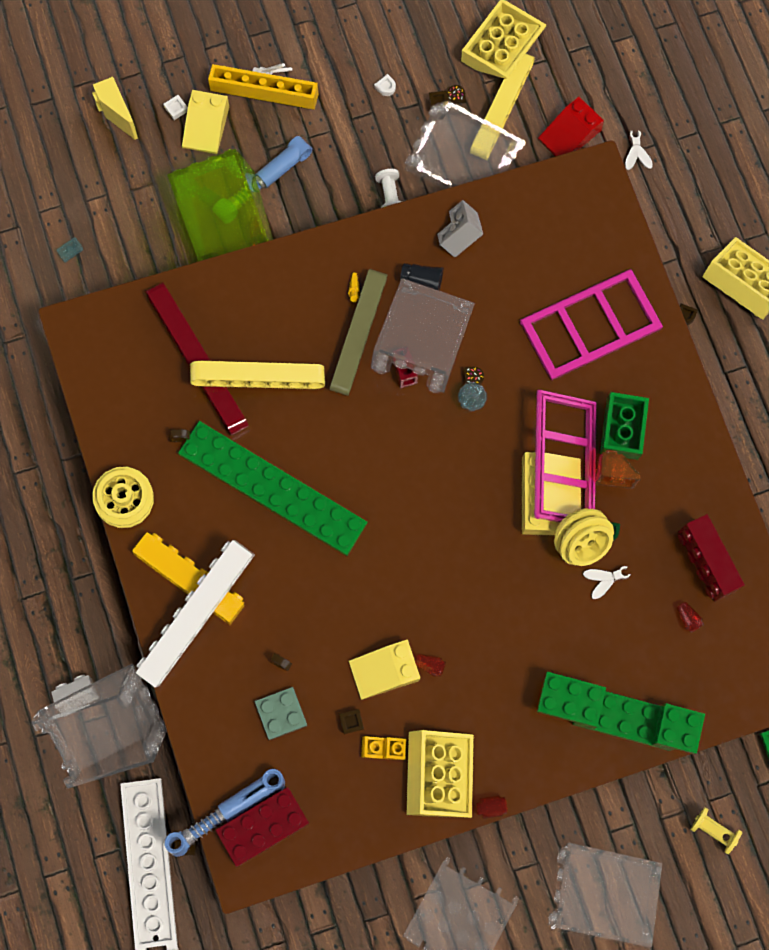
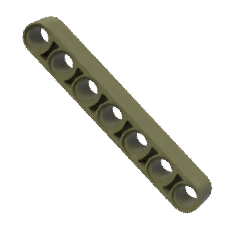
[330,269,388,396]

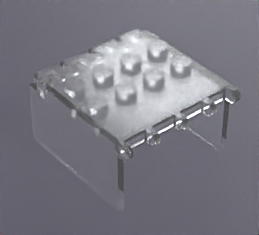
[403,857,519,950]

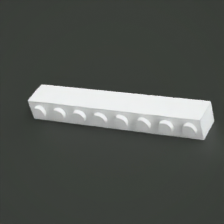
[136,540,255,688]

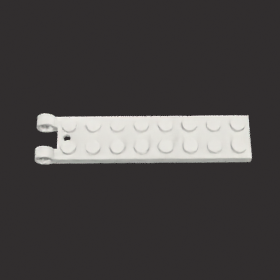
[121,778,179,950]

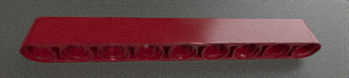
[145,282,249,436]

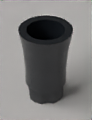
[400,263,444,294]

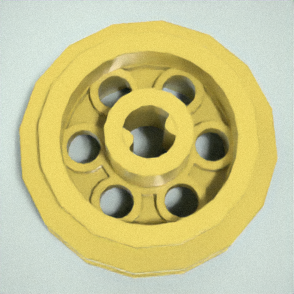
[93,467,154,528]
[554,508,614,566]

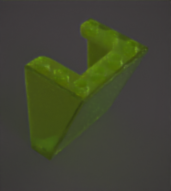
[167,149,273,261]

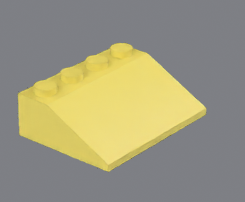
[461,0,546,79]
[702,237,769,320]
[522,452,581,535]
[407,730,473,818]

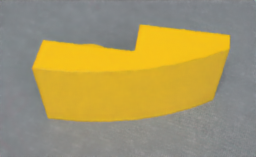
[361,736,406,760]

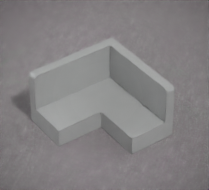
[438,200,483,257]

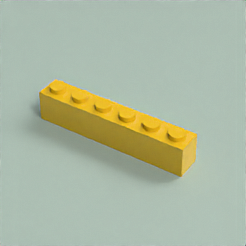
[208,64,319,110]
[132,532,244,625]

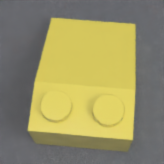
[92,77,138,140]
[182,90,229,154]
[349,640,420,700]

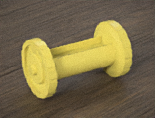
[691,807,742,854]

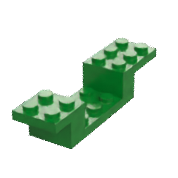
[537,672,705,754]

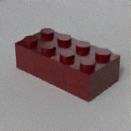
[678,514,745,602]
[216,787,309,867]

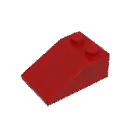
[538,97,604,157]

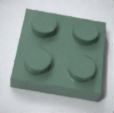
[255,687,307,740]

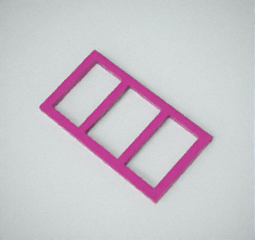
[520,269,663,381]
[534,390,596,523]

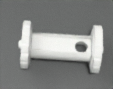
[375,169,402,208]

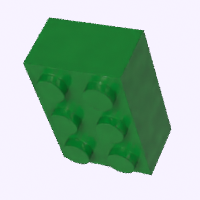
[600,392,649,460]

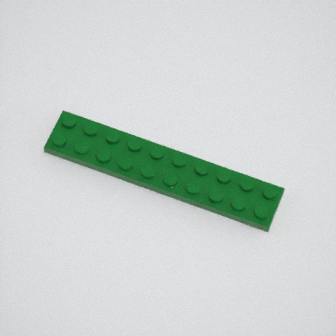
[178,421,368,556]

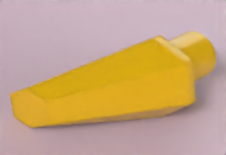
[348,273,360,302]

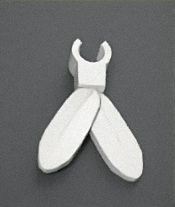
[625,131,653,170]
[583,566,631,599]

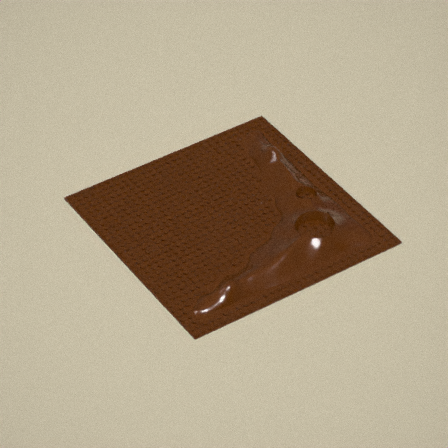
[38,140,769,914]

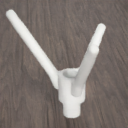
[253,63,292,75]

